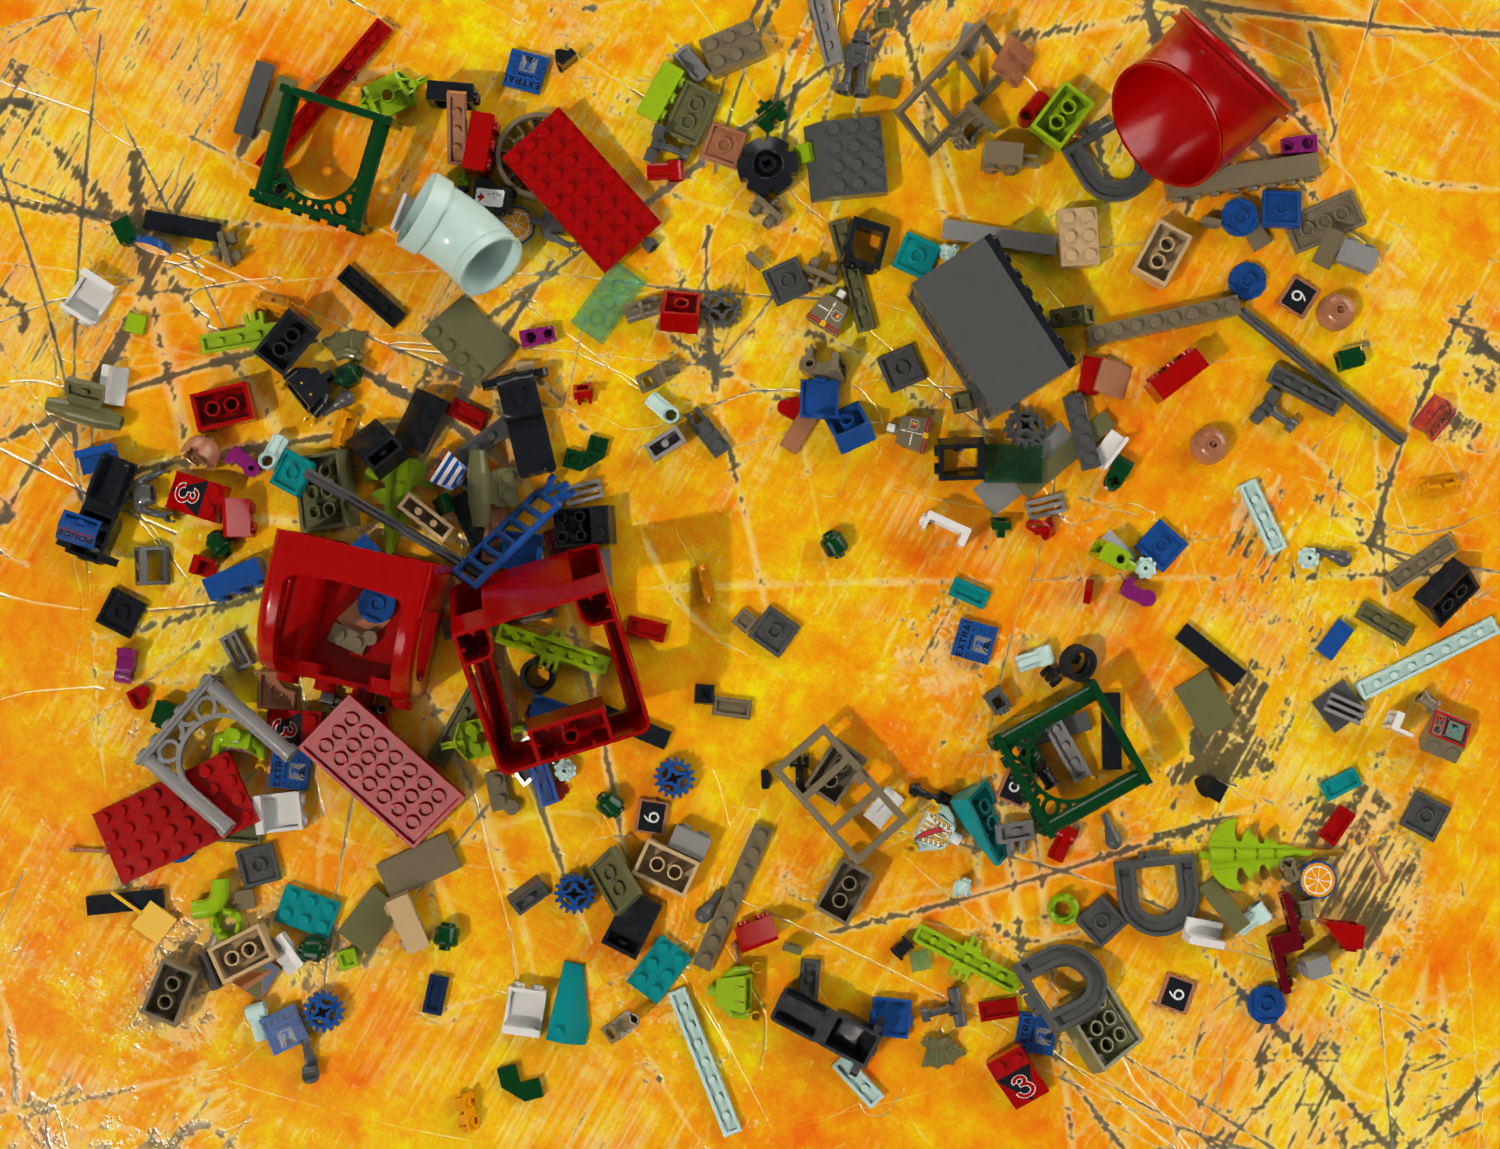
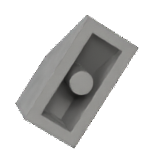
[958,22,981,59]

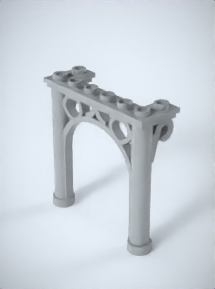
[134,673,299,838]

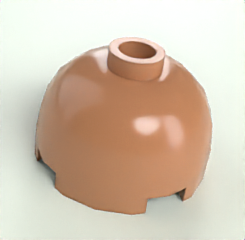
[1315,293,1356,332]
[1189,426,1229,465]
[180,435,221,471]

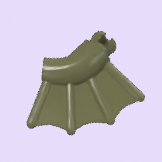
[322,329,367,363]
[921,1035,966,1069]

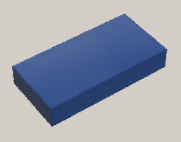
[1315,619,1354,661]

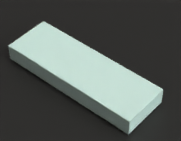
[831,1057,884,1109]

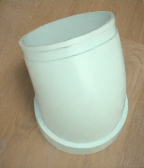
[396,172,522,296]

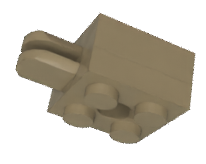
[980,140,1040,176]

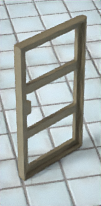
[893,20,1003,157]
[772,723,909,866]

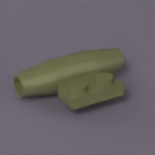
[45,376,124,431]
[467,450,519,527]

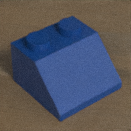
[825,401,876,455]

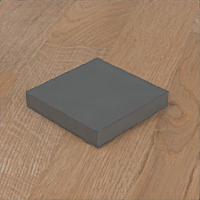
[761,256,812,307]
[876,343,926,394]
[748,605,801,658]
[1311,679,1363,733]
[1398,790,1451,842]
[235,842,283,889]
[1075,894,1128,949]

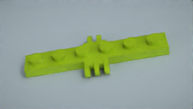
[199,311,314,358]
[494,623,611,677]
[911,923,1020,994]

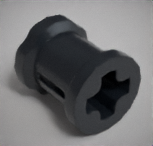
[1035,766,1060,791]
[890,936,915,961]

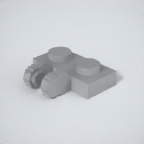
[995,819,1035,857]

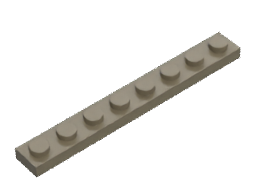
[692,822,773,972]

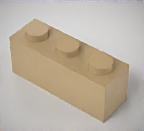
[396,492,455,543]
[383,889,430,955]

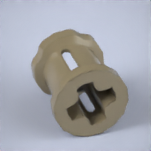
[1415,689,1441,714]
[1279,857,1301,883]
[1296,898,1317,921]

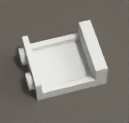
[59,267,120,328]
[918,510,972,548]
[252,790,308,835]
[501,982,548,1038]

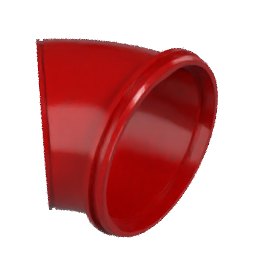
[1112,7,1293,188]

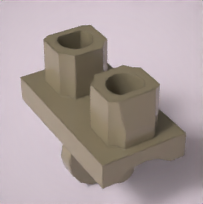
[748,194,783,230]
[209,231,243,268]
[803,256,838,291]
[623,295,660,324]

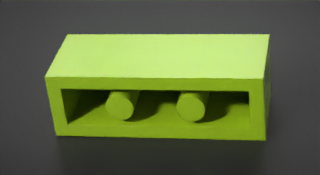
[637,60,686,124]

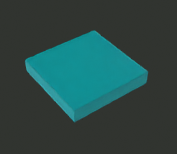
[891,231,941,279]
[269,448,317,499]

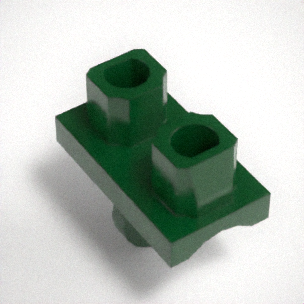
[753,99,789,133]

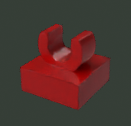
[573,382,593,405]

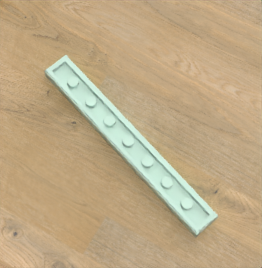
[1354,616,1500,701]
[667,986,742,1138]

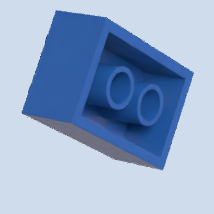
[202,557,267,604]

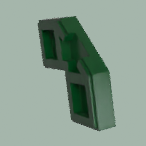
[562,435,609,472]
[497,1063,544,1102]

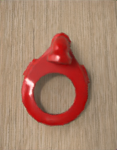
[1025,517,1056,540]

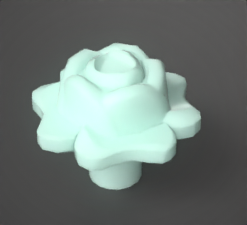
[940,243,959,262]
[1297,547,1320,570]
[1134,557,1157,579]
[554,759,576,782]
[952,877,972,898]

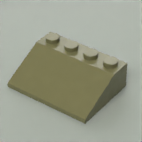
[421,295,518,388]
[297,449,361,533]
[1051,982,1143,1074]

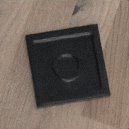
[95,587,148,639]

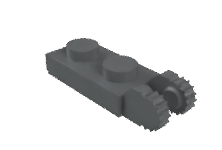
[684,406,731,459]

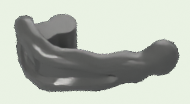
[301,1039,320,1084]

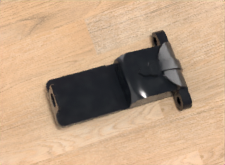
[481,367,557,479]
[55,453,138,567]
[770,986,886,1078]

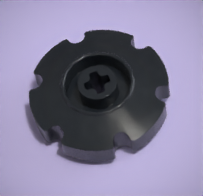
[737,136,798,198]

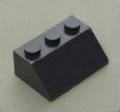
[394,388,451,455]
[1412,557,1480,628]

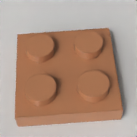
[991,35,1035,89]

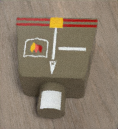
[806,288,849,338]
[886,416,933,455]

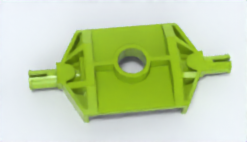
[350,70,427,119]
[440,718,525,761]

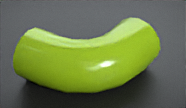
[191,878,230,920]

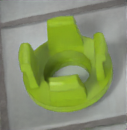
[1047,893,1079,925]
[209,908,243,940]

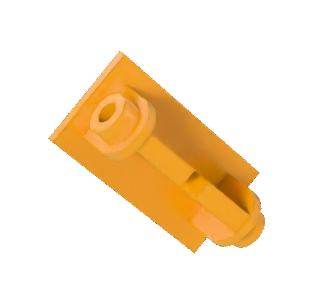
[252,293,294,318]
[329,410,358,450]
[1418,474,1461,498]
[690,564,717,605]
[455,1090,479,1133]

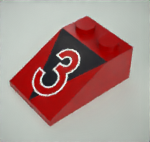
[165,471,232,524]
[266,709,326,750]
[986,1041,1050,1110]

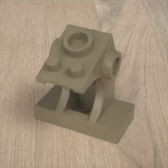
[948,100,1000,151]
[799,344,847,383]

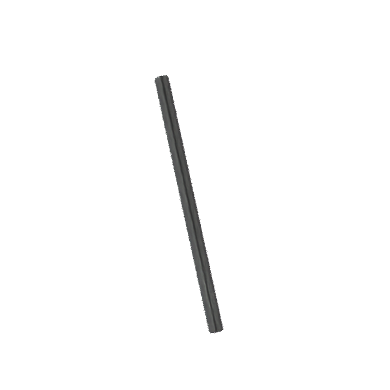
[1238,307,1406,445]
[303,468,482,578]

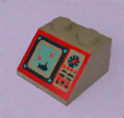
[1418,708,1472,764]

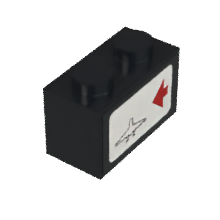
[472,185,516,217]

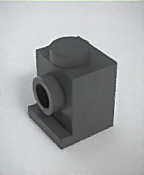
[982,685,1011,716]

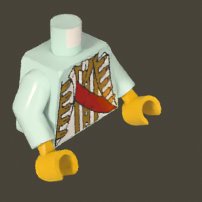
[904,799,963,854]

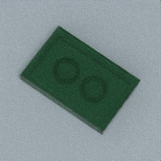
[984,444,1043,484]

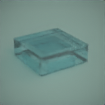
[908,949,931,972]

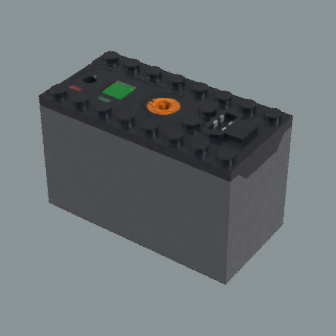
[906,233,1076,423]

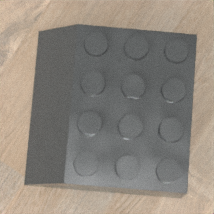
[804,116,888,203]

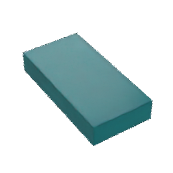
[948,577,991,610]
[1318,767,1362,802]

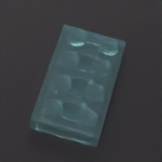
[571,263,646,345]

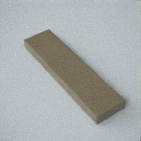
[1383,534,1459,592]

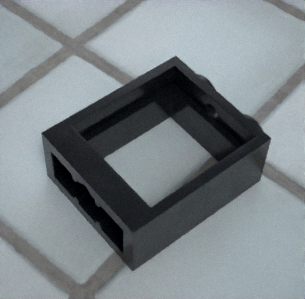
[426,80,481,111]
[839,216,890,275]
[934,437,985,481]

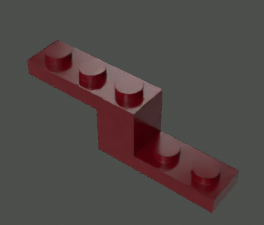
[1266,891,1305,995]

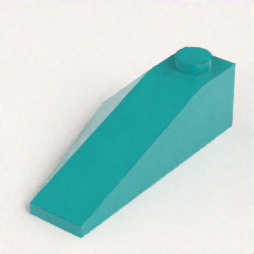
[950,780,1008,866]
[546,961,589,1045]

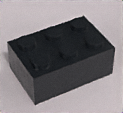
[253,305,322,377]

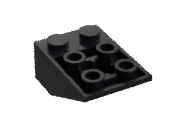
[346,418,410,481]
[553,505,617,548]
[601,895,663,960]

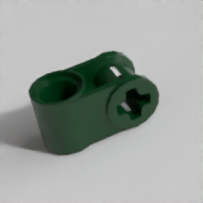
[1103,454,1135,492]

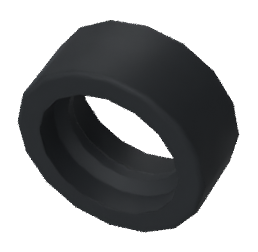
[1059,644,1097,682]
[519,658,557,694]

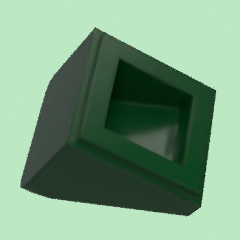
[432,492,455,517]

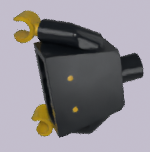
[274,367,334,427]

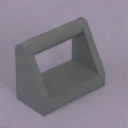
[134,546,170,586]

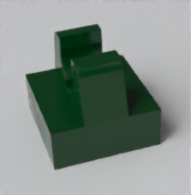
[990,517,1012,538]

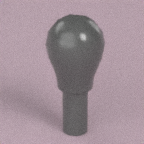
[322,390,355,417]
[1315,547,1352,567]
[1101,813,1122,850]
[695,890,723,924]

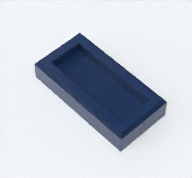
[422,973,449,1016]

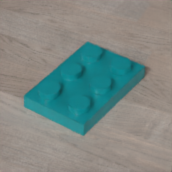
[274,883,342,939]
[626,934,692,1004]

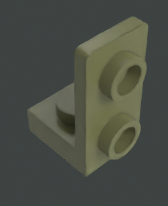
[1049,304,1095,329]

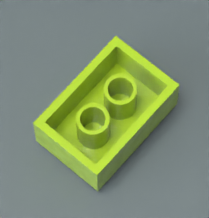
[1028,80,1095,153]

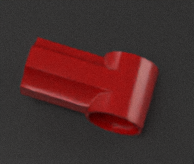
[1017,90,1050,128]
[647,160,685,182]
[1047,825,1079,863]

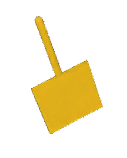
[110,891,177,944]

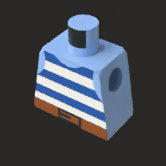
[423,447,467,491]

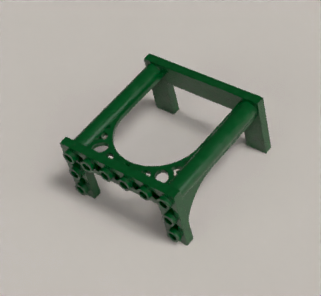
[248,83,403,236]
[986,679,1153,840]

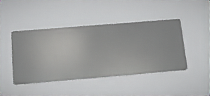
[974,421,1072,515]

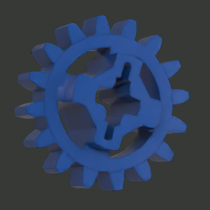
[653,757,695,799]
[554,872,596,915]
[302,990,345,1033]

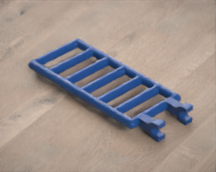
[451,473,576,590]

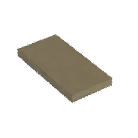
[1284,189,1367,255]
[375,832,462,896]

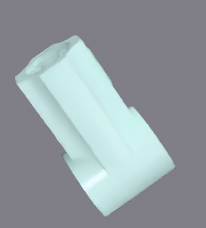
[644,391,681,426]
[258,432,290,472]
[1015,644,1056,673]
[1238,900,1273,937]
[244,1001,269,1042]

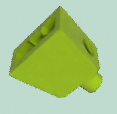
[1088,538,1137,572]

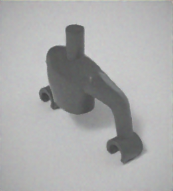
[529,209,579,256]
[125,462,176,523]

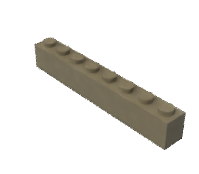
[1163,152,1321,204]
[1084,295,1241,349]

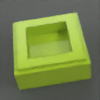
[793,142,815,166]
[124,312,148,336]
[336,947,360,971]

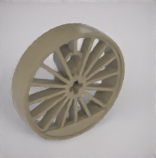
[496,112,550,201]

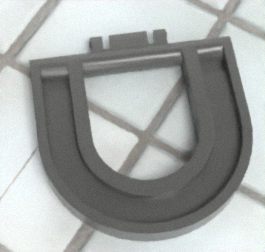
[1061,116,1152,203]
[1113,849,1199,937]
[1012,944,1107,1036]

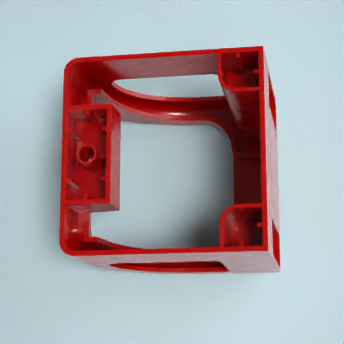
[256,528,454,711]
[449,544,650,775]

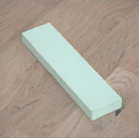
[1237,478,1288,556]

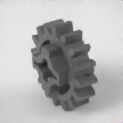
[701,288,743,330]
[1004,408,1046,449]

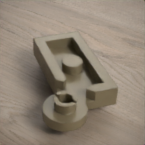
[327,622,378,656]
[484,771,519,815]

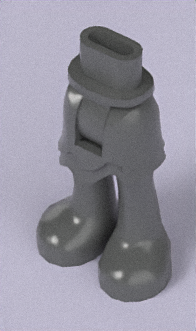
[834,30,871,99]

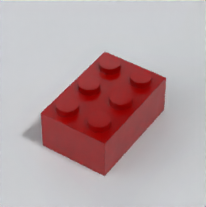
[461,110,501,178]
[1143,347,1210,404]
[189,381,259,434]

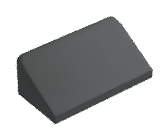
[507,874,551,916]
[197,951,224,991]

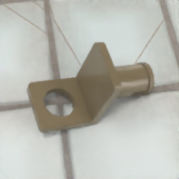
[635,362,680,394]
[601,1010,640,1044]

